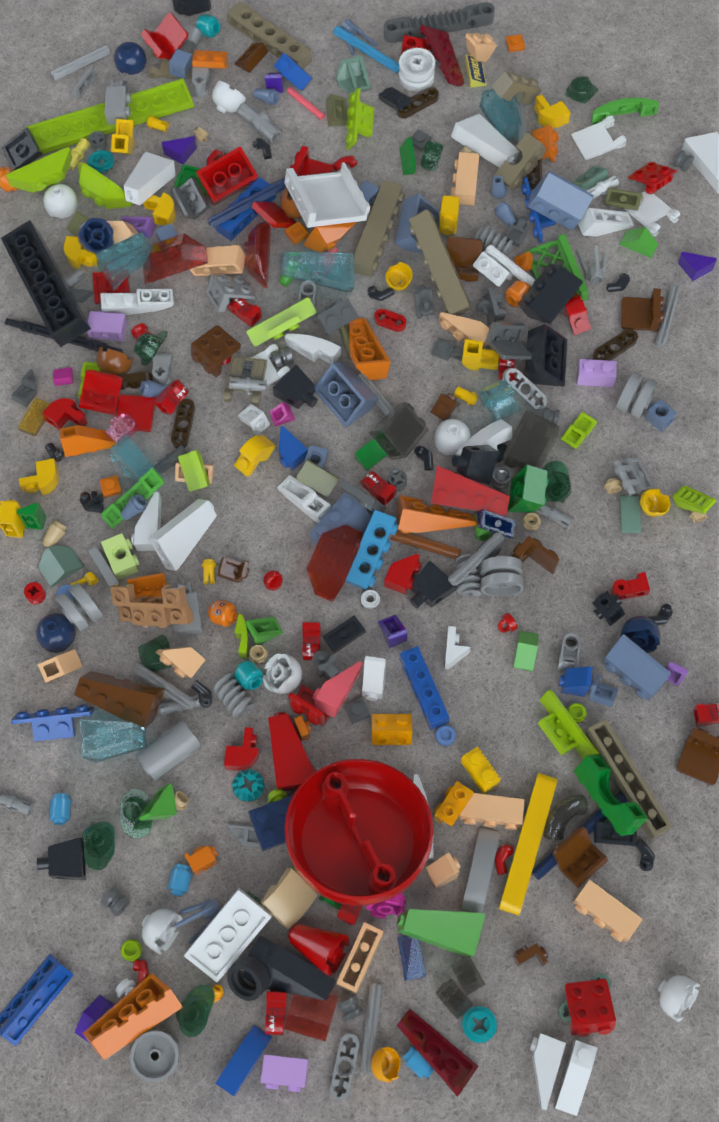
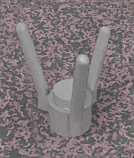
[576,245,607,283]

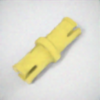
[69,138,90,170]

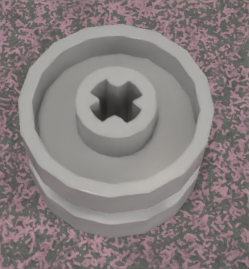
[616,372,658,419]
[480,556,524,596]
[55,582,103,633]
[130,1030,181,1082]

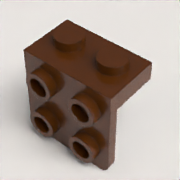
[446,236,482,282]
[621,288,664,331]
[191,325,241,377]
[511,536,559,574]
[676,728,719,785]
[553,826,608,888]

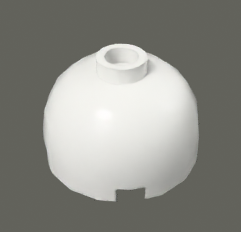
[212,81,246,114]
[43,184,79,218]
[434,419,471,456]
[263,653,302,694]
[142,909,182,954]
[658,975,700,1022]

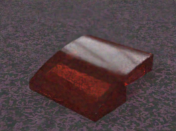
[284,994,338,1042]

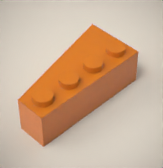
[83,973,182,1060]

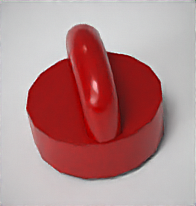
[263,571,283,591]
[498,612,518,633]

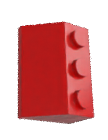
[196,146,258,206]

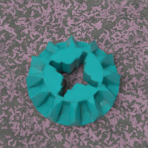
[87,150,115,173]
[232,769,265,802]
[462,1006,497,1043]

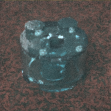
[480,379,520,422]

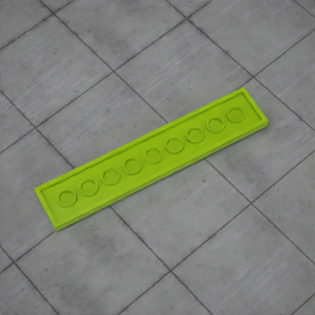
[25,78,194,154]

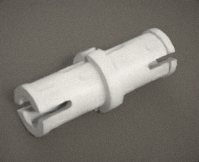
[586,176,619,199]

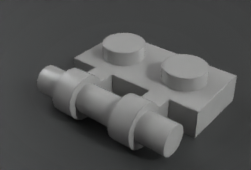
[613,458,655,496]

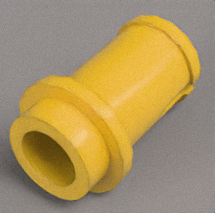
[147,116,169,133]
[454,386,478,405]
[201,559,216,584]

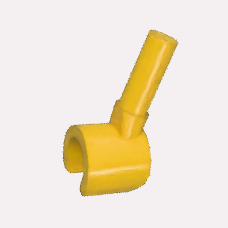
[70,572,99,586]

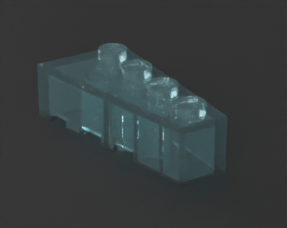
[280,252,355,293]

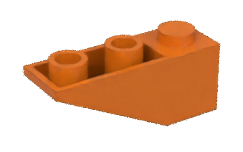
[59,425,120,457]

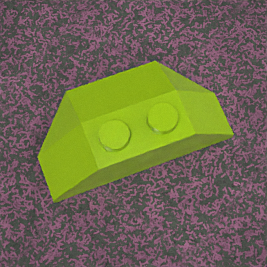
[6,147,72,193]
[78,161,133,209]

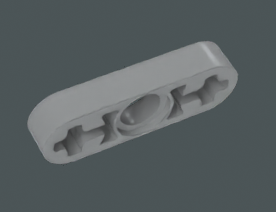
[503,368,547,410]
[87,545,119,587]
[330,1034,359,1101]

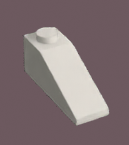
[578,208,634,237]
[131,492,162,551]
[362,656,386,701]
[530,1033,566,1110]
[555,1040,597,1116]

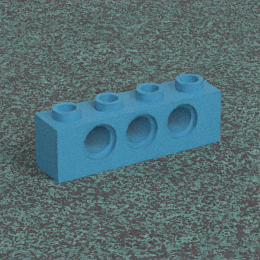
[345,510,399,591]

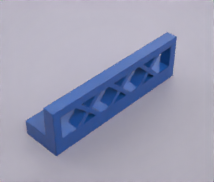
[0,954,74,1046]

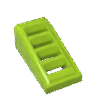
[673,486,717,514]

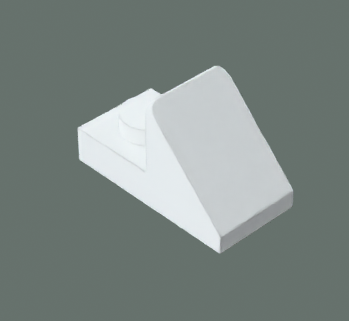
[445,626,470,669]

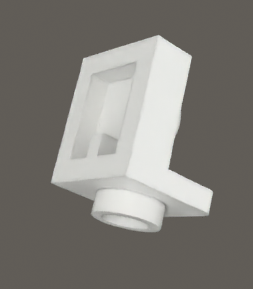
[238,404,270,435]

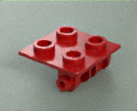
[628,162,677,194]

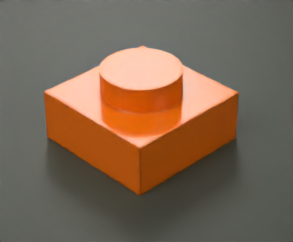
[505,34,525,52]
[285,221,309,245]
[514,251,533,272]
[99,475,122,498]
[294,716,312,741]

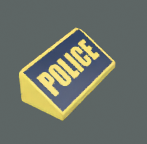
[465,54,487,88]

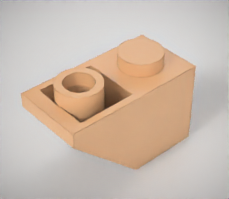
[465,33,497,62]
[107,221,141,251]
[156,647,205,678]
[37,649,83,683]
[426,852,461,889]

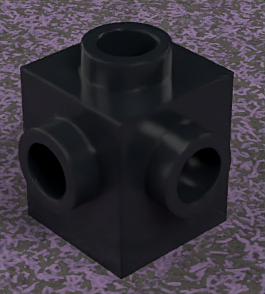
[592,591,626,626]

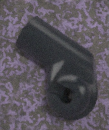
[253,138,272,159]
[607,273,630,292]
[367,286,394,301]
[45,443,65,462]
[79,492,104,513]
[191,680,212,708]
[636,840,655,871]

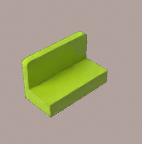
[178,450,211,492]

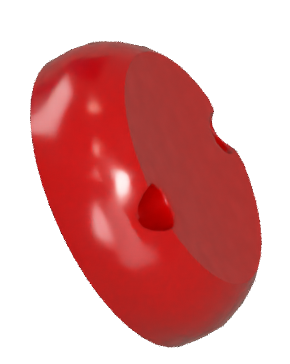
[285,759,433,906]

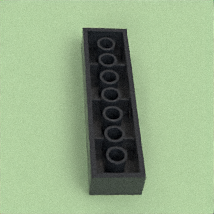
[1,220,91,347]

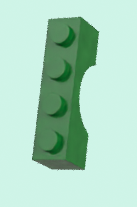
[573,754,648,836]

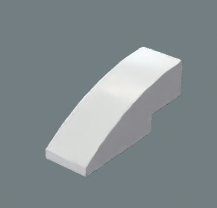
[285,334,342,364]
[456,419,512,456]
[277,475,332,523]

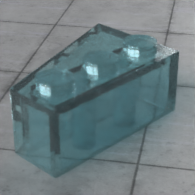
[479,89,522,141]
[95,232,152,291]
[109,435,164,485]
[80,719,147,763]

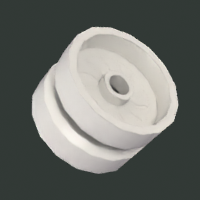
[399,48,435,92]

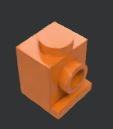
[184,845,219,876]

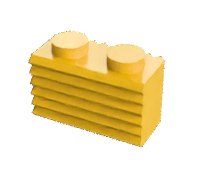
[439,195,460,235]
[0,500,25,538]
[461,747,501,794]

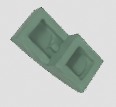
[619,496,641,533]

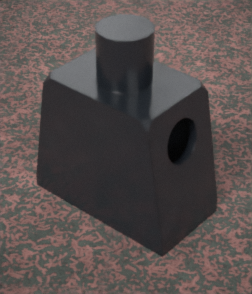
[272,365,318,409]
[452,445,499,485]
[409,560,457,609]
[37,837,86,881]

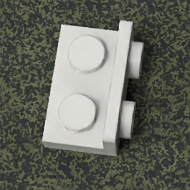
[473,251,514,287]

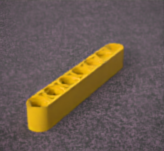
[499,772,558,916]

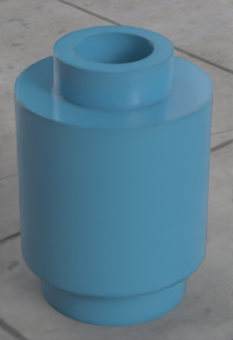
[49,793,71,825]
[167,864,192,897]
[403,1045,434,1079]

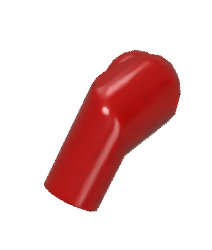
[206,149,223,165]
[332,155,358,172]
[494,844,514,875]
[133,959,149,985]

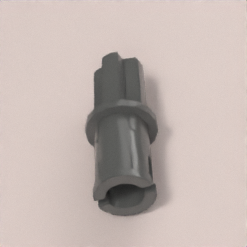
[153,445,187,475]

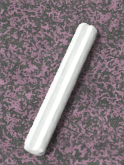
[485,245,535,287]

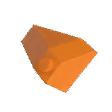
[304,206,371,253]
[348,318,391,380]
[396,495,477,534]

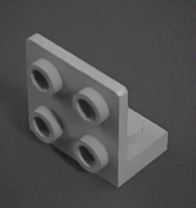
[206,274,255,312]

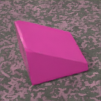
[53,367,73,386]
[269,402,296,427]

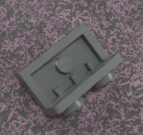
[171,178,210,219]

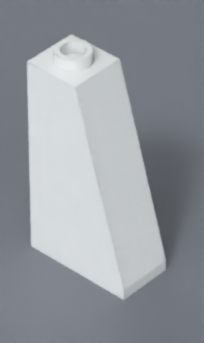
[451,114,519,168]
[682,132,719,194]
[124,152,175,205]
[148,499,217,571]

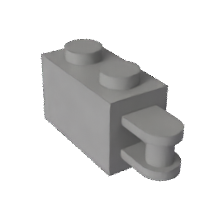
[105,80,131,125]
[173,581,204,638]

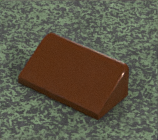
[234,43,268,73]

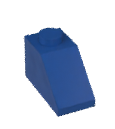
[274,53,313,91]
[279,426,308,471]
[559,666,593,697]

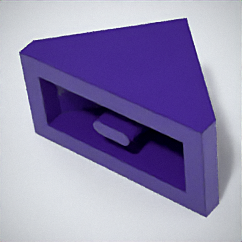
[265,72,283,93]
[161,136,197,164]
[678,251,717,281]
[378,614,407,648]
[75,995,115,1043]

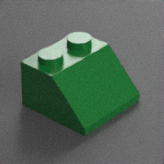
[507,465,549,513]

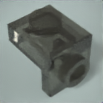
[451,955,485,995]
[436,979,473,1019]

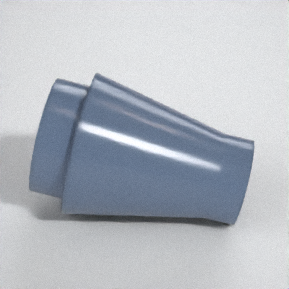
[254,88,279,106]
[490,175,507,199]
[494,202,518,227]
[140,379,168,398]
[120,494,147,520]

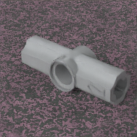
[237,103,282,143]

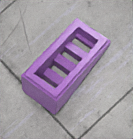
[120,216,156,238]
[666,662,688,686]

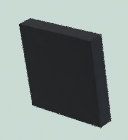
[2,127,42,171]

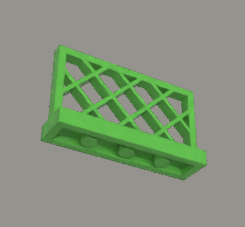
[525,234,589,301]

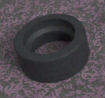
[227,956,270,1001]

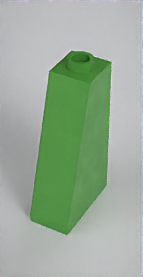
[397,909,486,958]

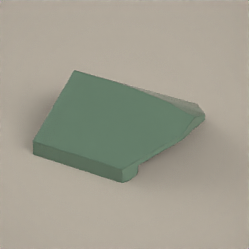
[336,55,371,94]
[38,545,84,588]

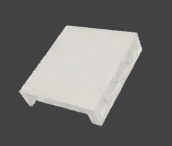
[284,163,370,228]

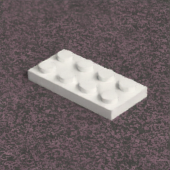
[184,888,272,982]

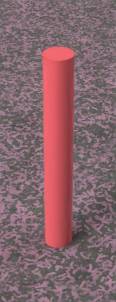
[287,87,325,120]

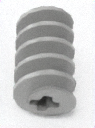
[474,225,513,256]
[455,554,482,597]
[213,673,255,718]

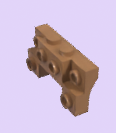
[110,583,194,628]

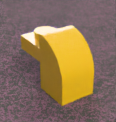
[534,94,571,128]
[111,119,135,155]
[143,192,176,226]
[64,236,100,269]
[462,339,499,371]
[234,435,276,477]
[19,458,59,495]

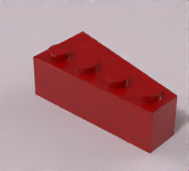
[431,466,510,515]

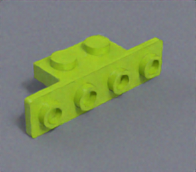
[345,87,374,150]
[247,297,316,347]
[538,689,599,759]

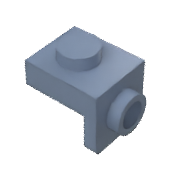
[588,674,618,707]

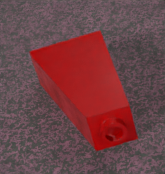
[268,712,316,791]

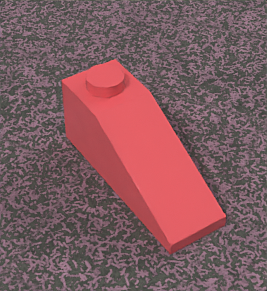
[312,661,363,718]

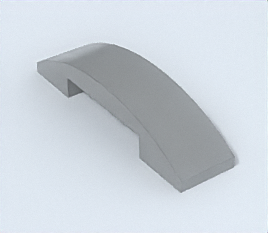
[461,827,500,913]

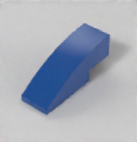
[215,1025,272,1096]

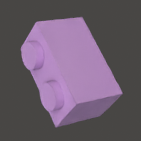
[87,311,128,341]
[577,359,617,387]
[261,1055,309,1092]

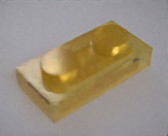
[18,398,51,437]

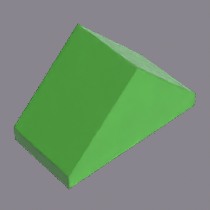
[619,227,658,258]
[245,617,283,645]
[513,631,539,671]
[139,783,177,821]

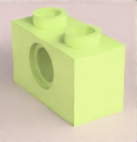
[101,533,140,580]

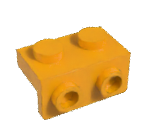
[372,714,412,745]
[433,781,474,827]

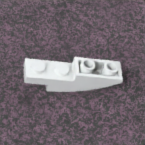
[100,289,174,315]

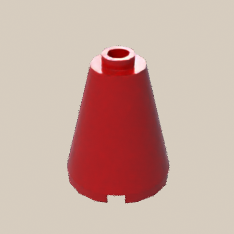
[288,924,349,976]

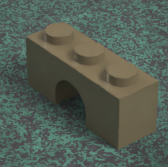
[492,71,542,105]
[494,132,546,191]

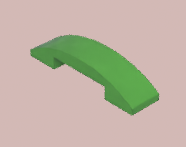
[591,98,659,124]
[100,467,165,529]

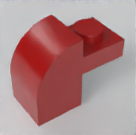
[562,293,591,335]
[42,398,88,429]
[224,727,260,771]

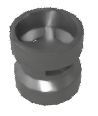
[270,346,294,369]
[491,466,511,490]
[100,887,130,917]

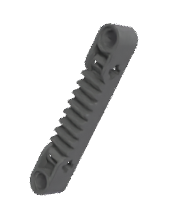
[384,2,495,43]

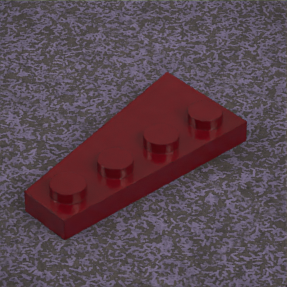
[419,25,465,87]
[397,1009,479,1097]

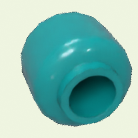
[196,14,220,38]
[234,661,263,690]

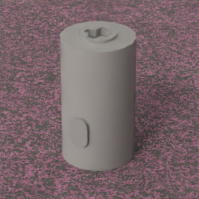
[136,720,201,782]

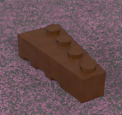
[74,671,165,730]

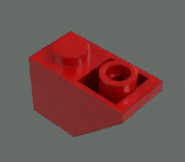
[384,554,422,595]

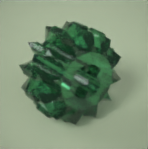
[421,141,443,171]

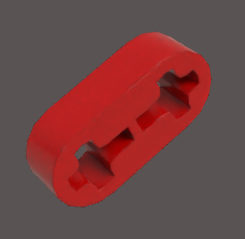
[374,309,407,332]

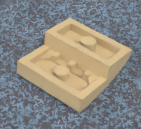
[260,868,317,929]

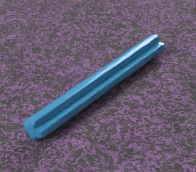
[333,26,399,73]

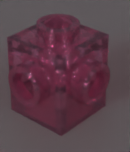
[105,413,137,445]

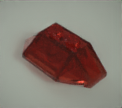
[244,221,271,288]
[143,233,208,283]
[306,525,363,602]

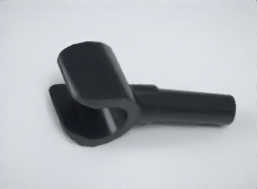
[84,491,104,510]

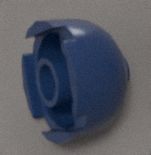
[114,42,147,75]
[77,218,114,254]
[36,613,76,653]
[620,616,661,653]

